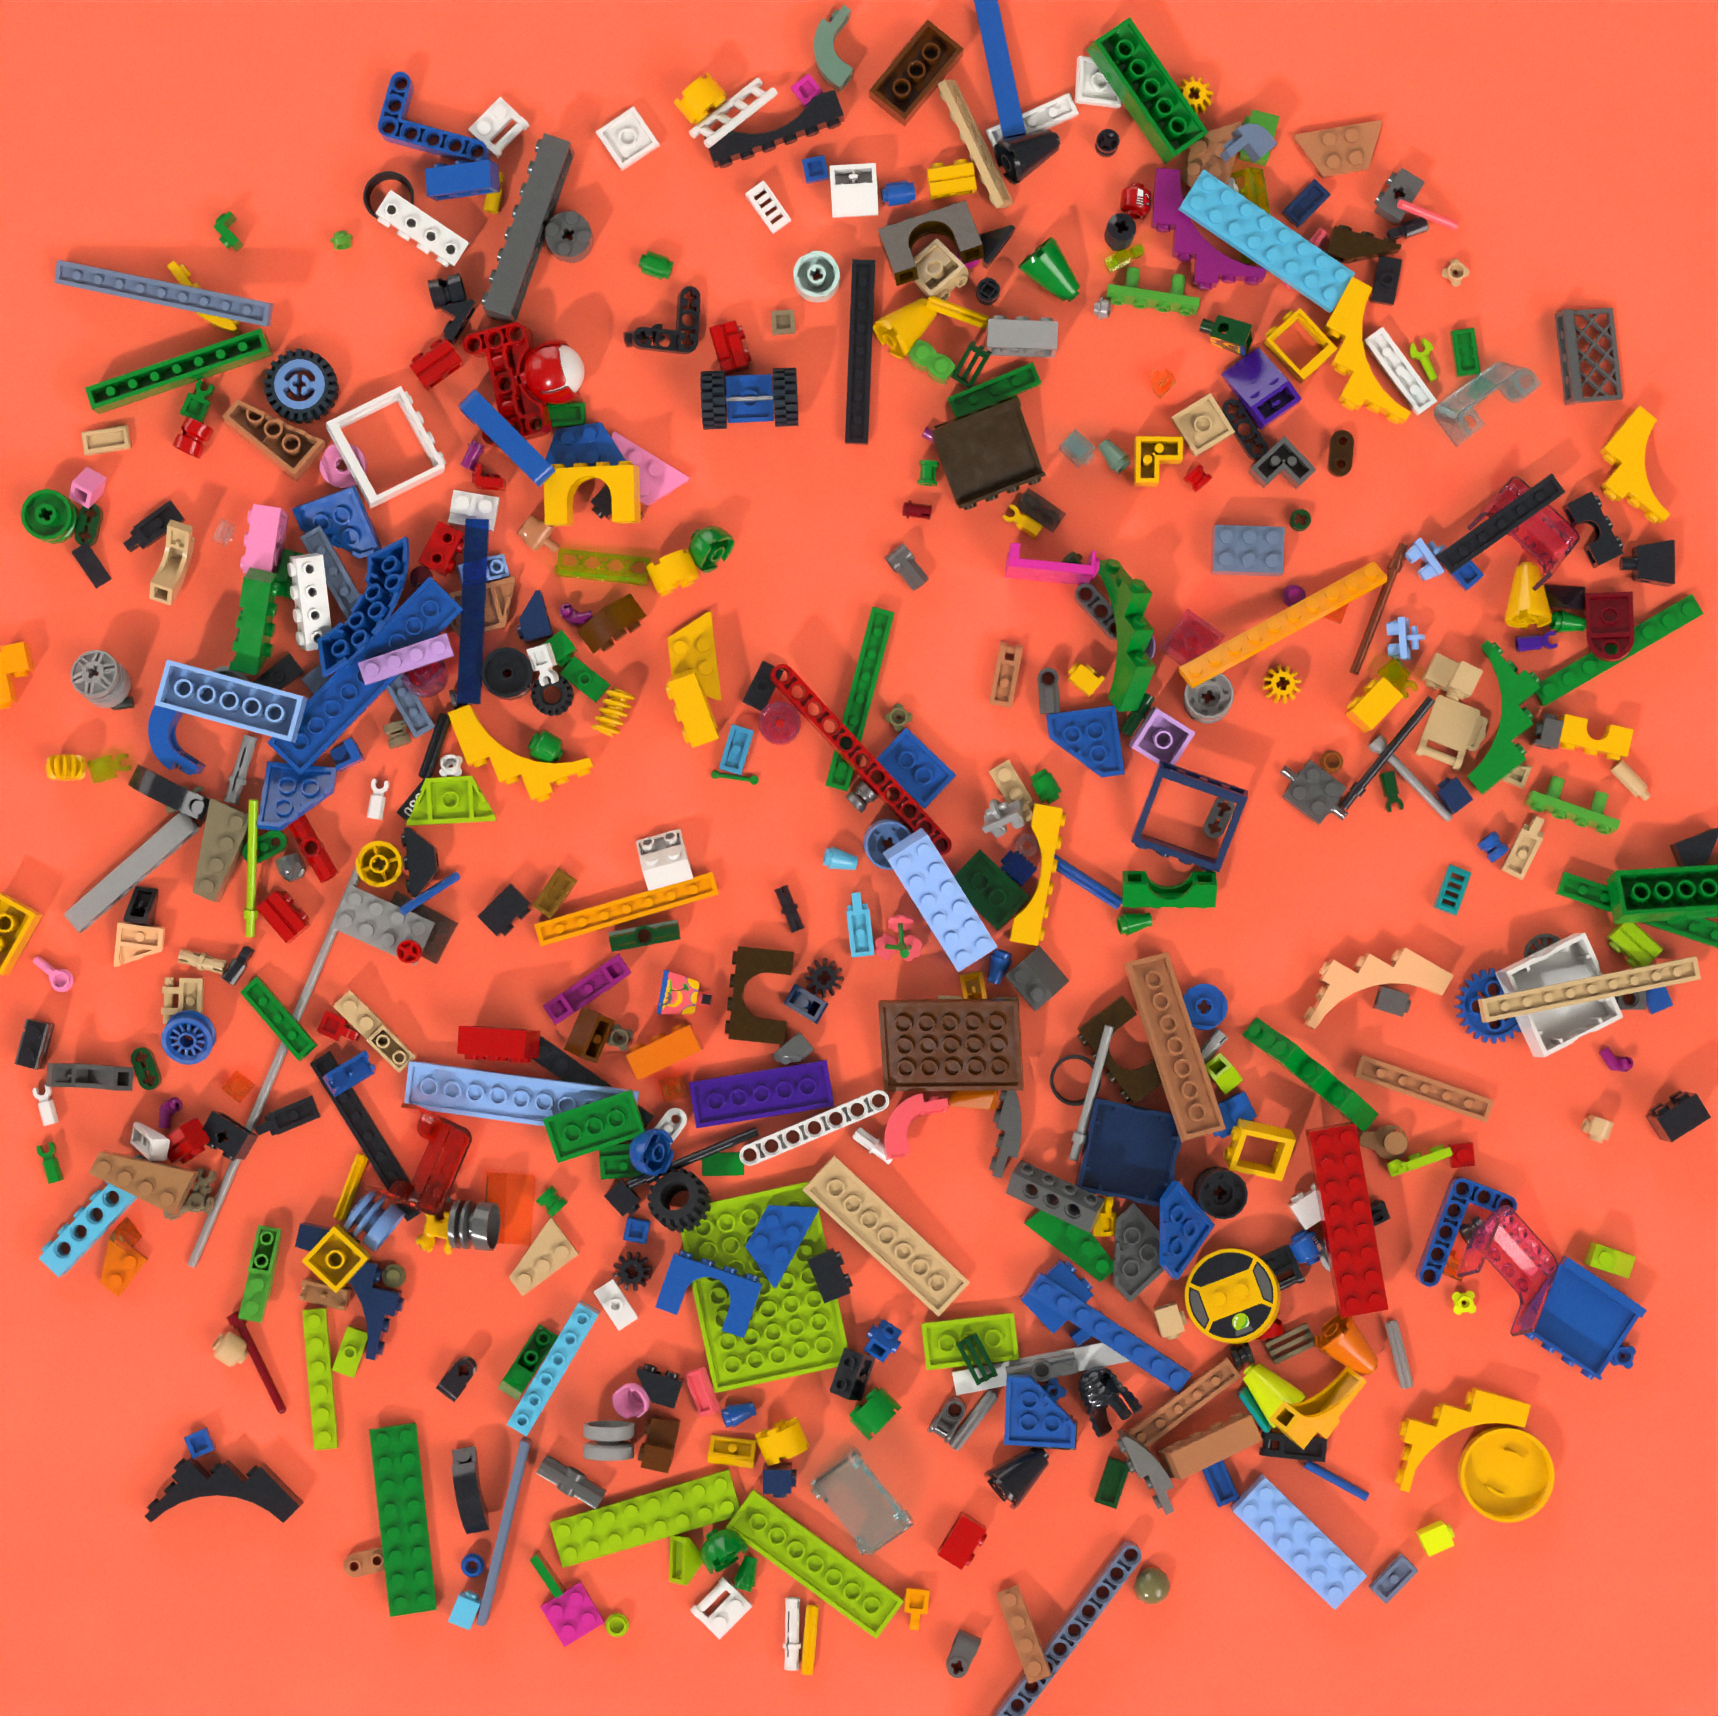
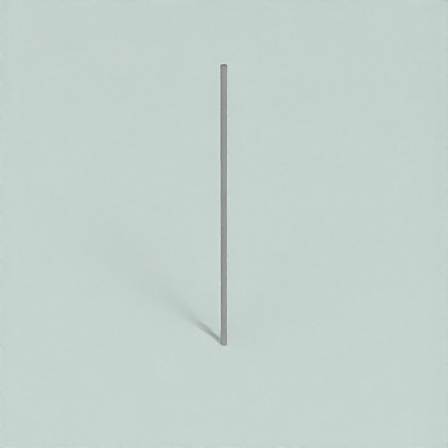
[187,865,360,1268]

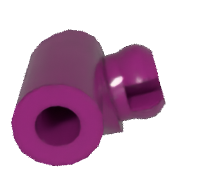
[560,603,593,625]
[159,1097,183,1128]

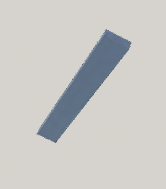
[476,1438,531,1626]

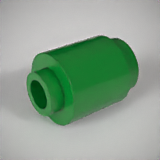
[638,251,674,280]
[1030,768,1062,805]

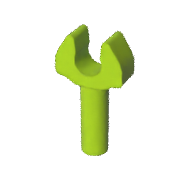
[1409,338,1438,382]

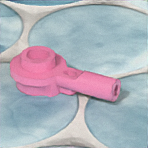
[33,955,74,992]

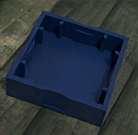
[1075,1097,1182,1207]

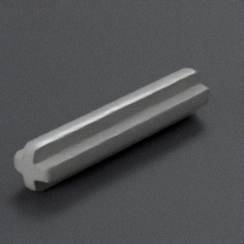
[1385,1320,1414,1389]
[949,1390,998,1451]

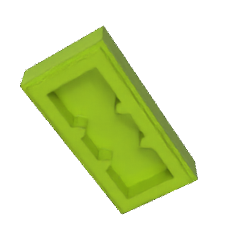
[332,1325,368,1378]

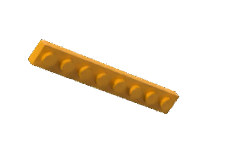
[534,872,719,947]

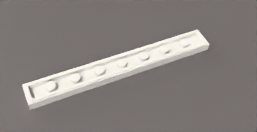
[952,1342,1129,1396]

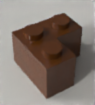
[577,593,646,654]
[638,1415,681,1473]

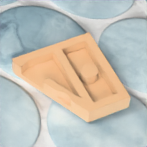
[114,921,166,967]

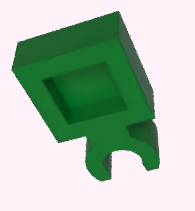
[180,379,215,423]

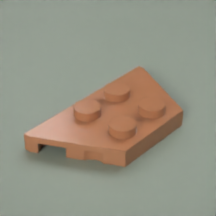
[1293,120,1382,178]
[1181,122,1244,188]
[449,576,516,639]

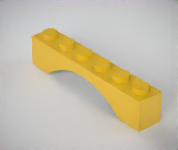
[1010,803,1066,946]

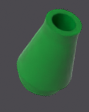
[1550,610,1586,633]
[1116,913,1152,936]
[733,1555,758,1592]

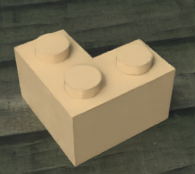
[1421,653,1483,701]

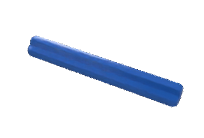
[1054,854,1122,909]

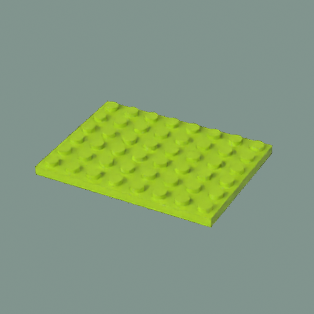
[676,1181,848,1393]

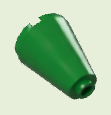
[1018,237,1080,302]

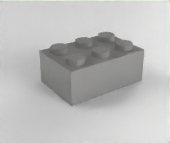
[986,315,1058,358]

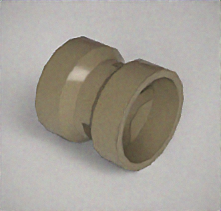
[383,720,412,749]

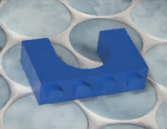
[655,1250,763,1338]

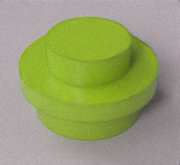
[606,1613,629,1637]

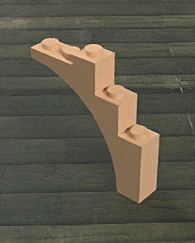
[1304,947,1454,1029]

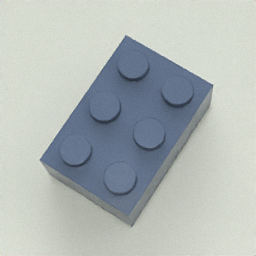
[1211,525,1285,577]

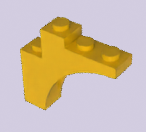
[1599,406,1670,524]
[1269,1366,1367,1450]

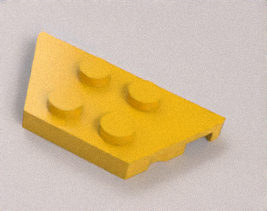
[668,612,721,701]

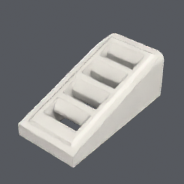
[745,180,791,234]
[130,1122,170,1161]

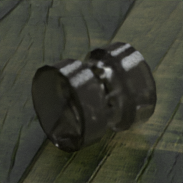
[1459,1215,1490,1247]

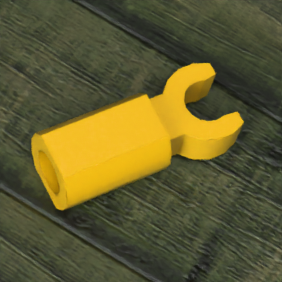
[484,172,504,214]
[1002,504,1043,539]

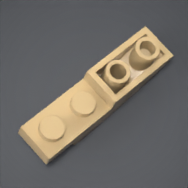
[333,989,416,1073]

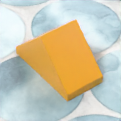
[960,972,987,999]

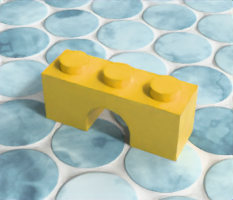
[1559,714,1634,761]

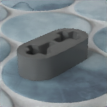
[1203,798,1235,839]

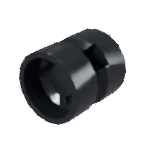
[428,273,467,310]

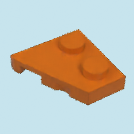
[100,1232,149,1297]

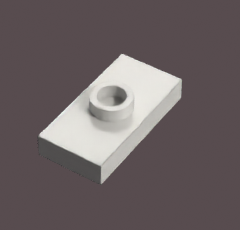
[594,1278,639,1331]

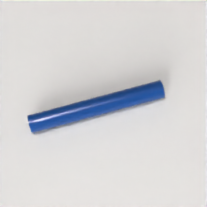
[399,871,460,915]
[1303,1460,1369,1501]

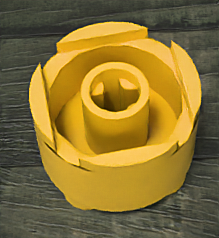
[674,72,726,125]
[646,548,699,597]
[755,1417,810,1466]

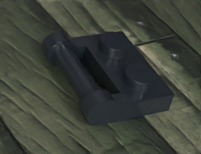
[1259,1244,1305,1291]

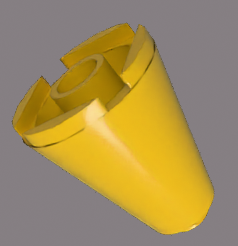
[873,298,937,359]
[1505,562,1552,629]

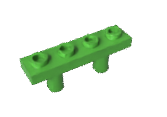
[1105,267,1200,316]
[1524,776,1621,835]

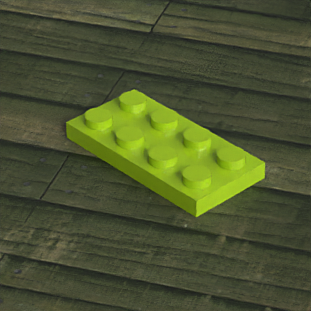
[921,1312,1019,1370]

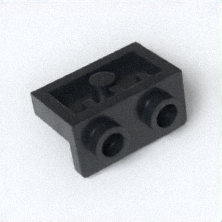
[830,1348,876,1401]

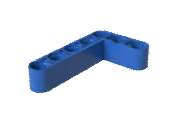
[378,72,490,163]
[458,389,556,487]
[1416,1177,1517,1287]

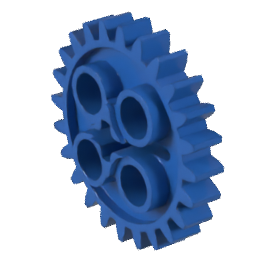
[1454,968,1521,1044]

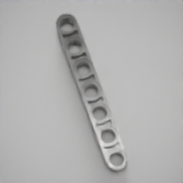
[64,812,200,933]

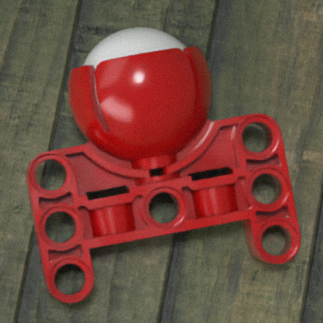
[463,322,585,447]

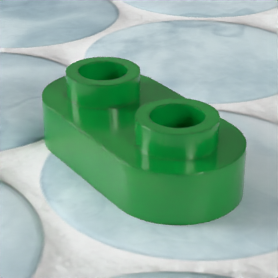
[242,830,288,864]

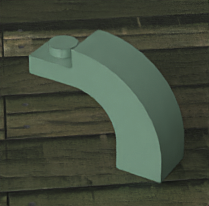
[814,5,854,93]

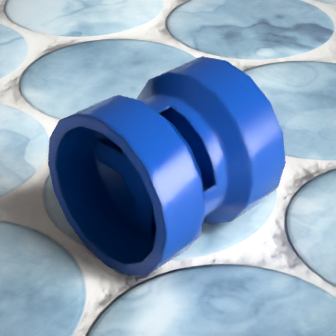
[1477,831,1510,863]

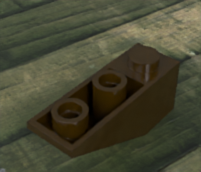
[1326,225,1402,264]

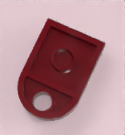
[1585,591,1634,662]

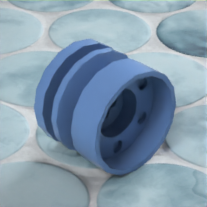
[863,818,911,870]
[343,1189,405,1252]

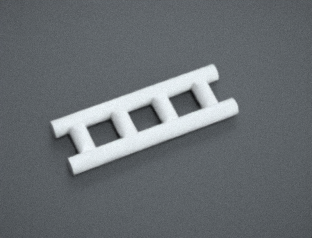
[689,77,778,148]

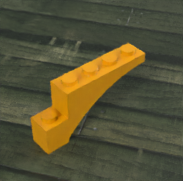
[0,642,35,710]

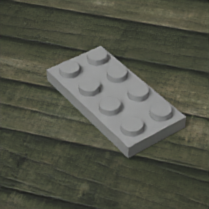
[331,885,436,965]

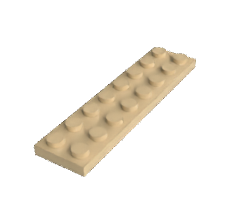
[802,1155,970,1317]

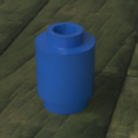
[881,180,916,207]

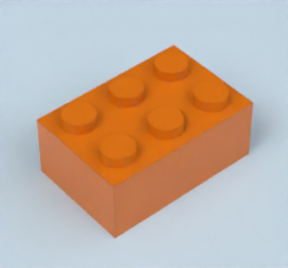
[626,1022,703,1080]

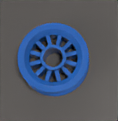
[161,1010,216,1065]

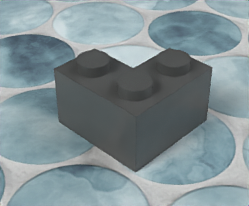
[1248,436,1316,489]

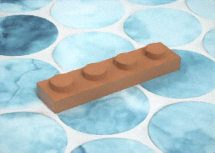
[996,1585,1052,1684]

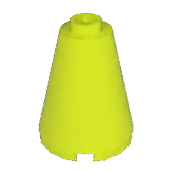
[1243,1363,1307,1428]

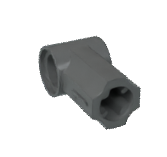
[884,543,929,592]
[1037,668,1060,714]

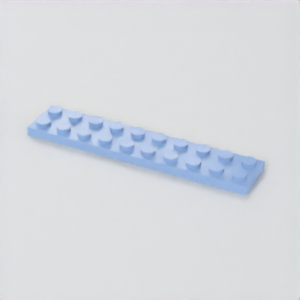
[404,1060,639,1126]

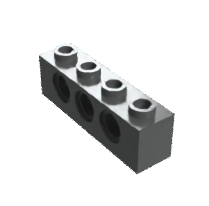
[1006,1160,1105,1233]

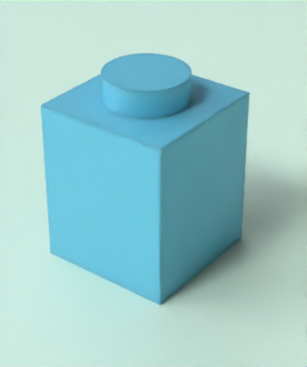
[448,1590,482,1630]

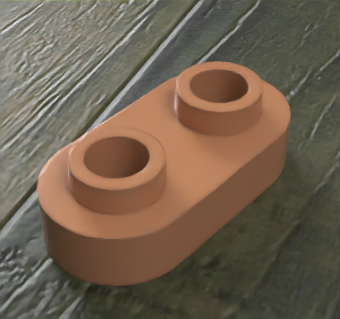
[343,1547,384,1578]

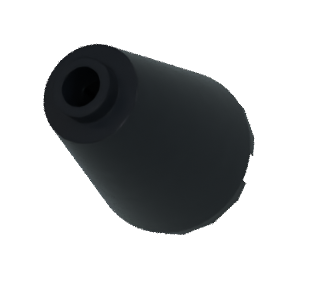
[994,130,1060,185]
[984,1447,1049,1510]

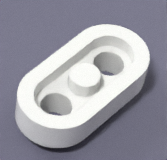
[654,1108,687,1145]

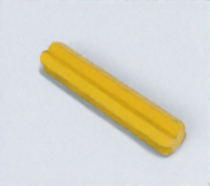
[926,296,990,329]
[333,1154,368,1221]
[801,1604,819,1675]

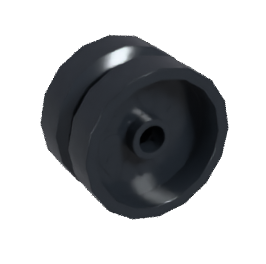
[481,647,535,701]

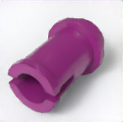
[460,440,485,471]

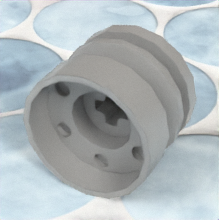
[70,650,131,708]
[1183,673,1234,724]

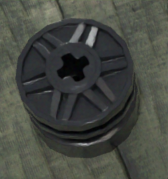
[1192,1166,1248,1219]

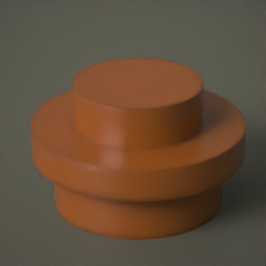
[1320,750,1343,774]

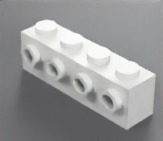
[375,190,469,268]
[287,553,332,651]

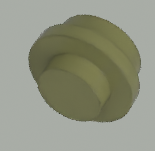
[382,1264,406,1288]

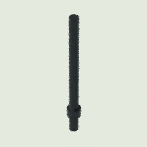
[1340,696,1436,810]
[626,1127,759,1189]

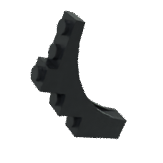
[144,1457,304,1523]

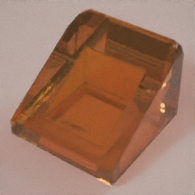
[109,1217,142,1253]

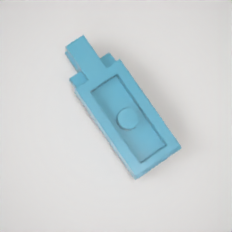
[846,892,875,958]

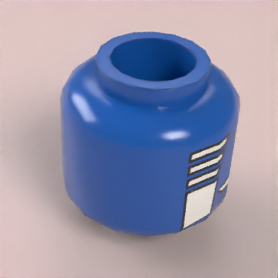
[1289,1230,1324,1266]

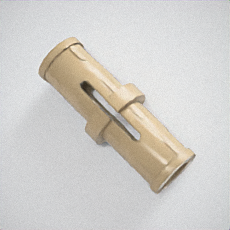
[178,948,227,975]

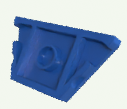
[545,422,627,468]
[745,1205,819,1288]

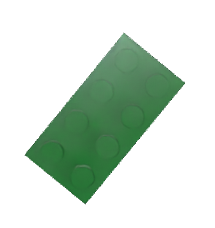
[543,1089,645,1163]

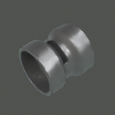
[846,781,878,813]

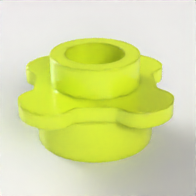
[1452,1290,1476,1315]

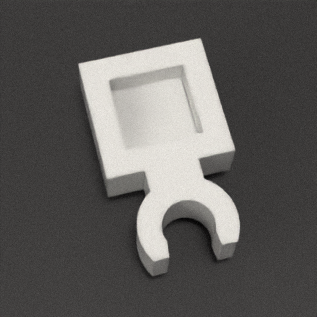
[526,642,559,686]

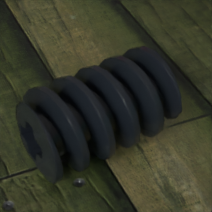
[1104,213,1136,251]

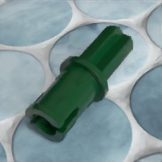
[1120,693,1155,737]

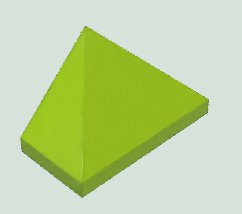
[669,1535,703,1585]

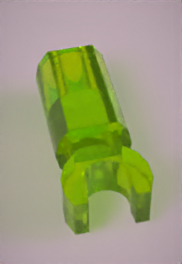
[1104,244,1145,274]

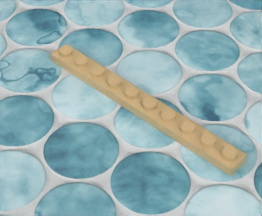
[1478,956,1701,1023]

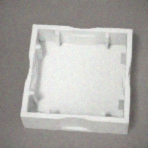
[1495,933,1623,1057]

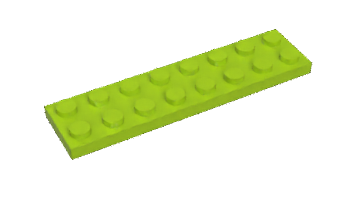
[550,1469,742,1568]
[726,1489,904,1639]

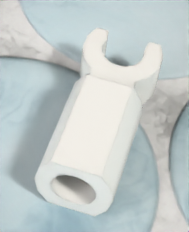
[367,778,390,820]
[32,1085,59,1126]

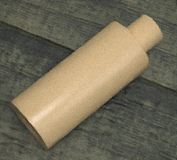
[1610,759,1651,801]

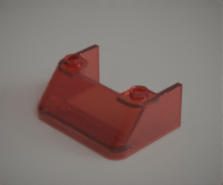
[365,1103,472,1215]

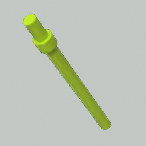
[244,799,258,937]

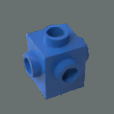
[864,1319,902,1362]

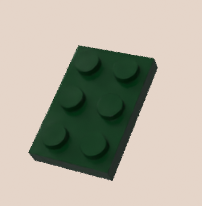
[954,849,1030,931]

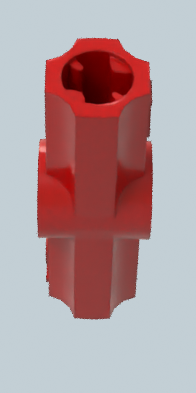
[288,814,339,883]

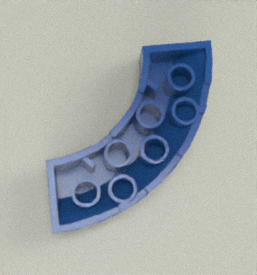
[317,536,410,677]

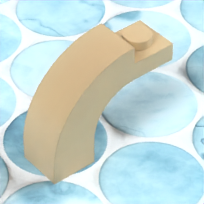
[149,520,195,606]

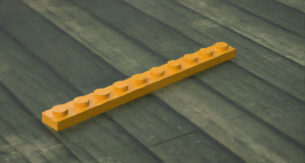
[1179,561,1387,689]

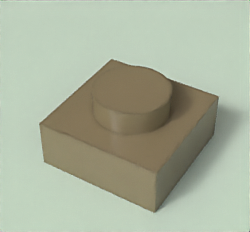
[771,310,796,336]

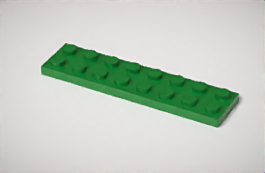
[369,1422,437,1617]

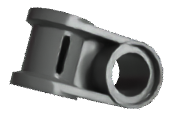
[927,1396,965,1443]
[946,1629,981,1678]

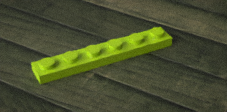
[302,1307,339,1450]

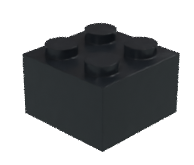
[1645,1091,1711,1142]

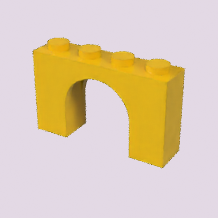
[544,461,641,526]

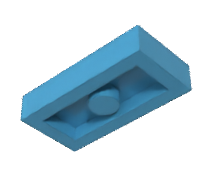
[719,724,755,775]

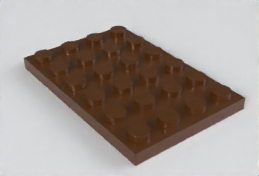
[878,998,1024,1091]

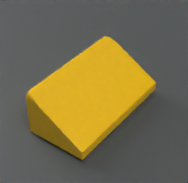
[707,1435,757,1468]

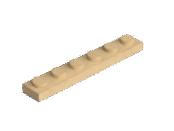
[938,80,1014,208]

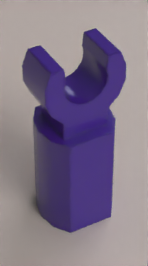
[1515,631,1558,652]

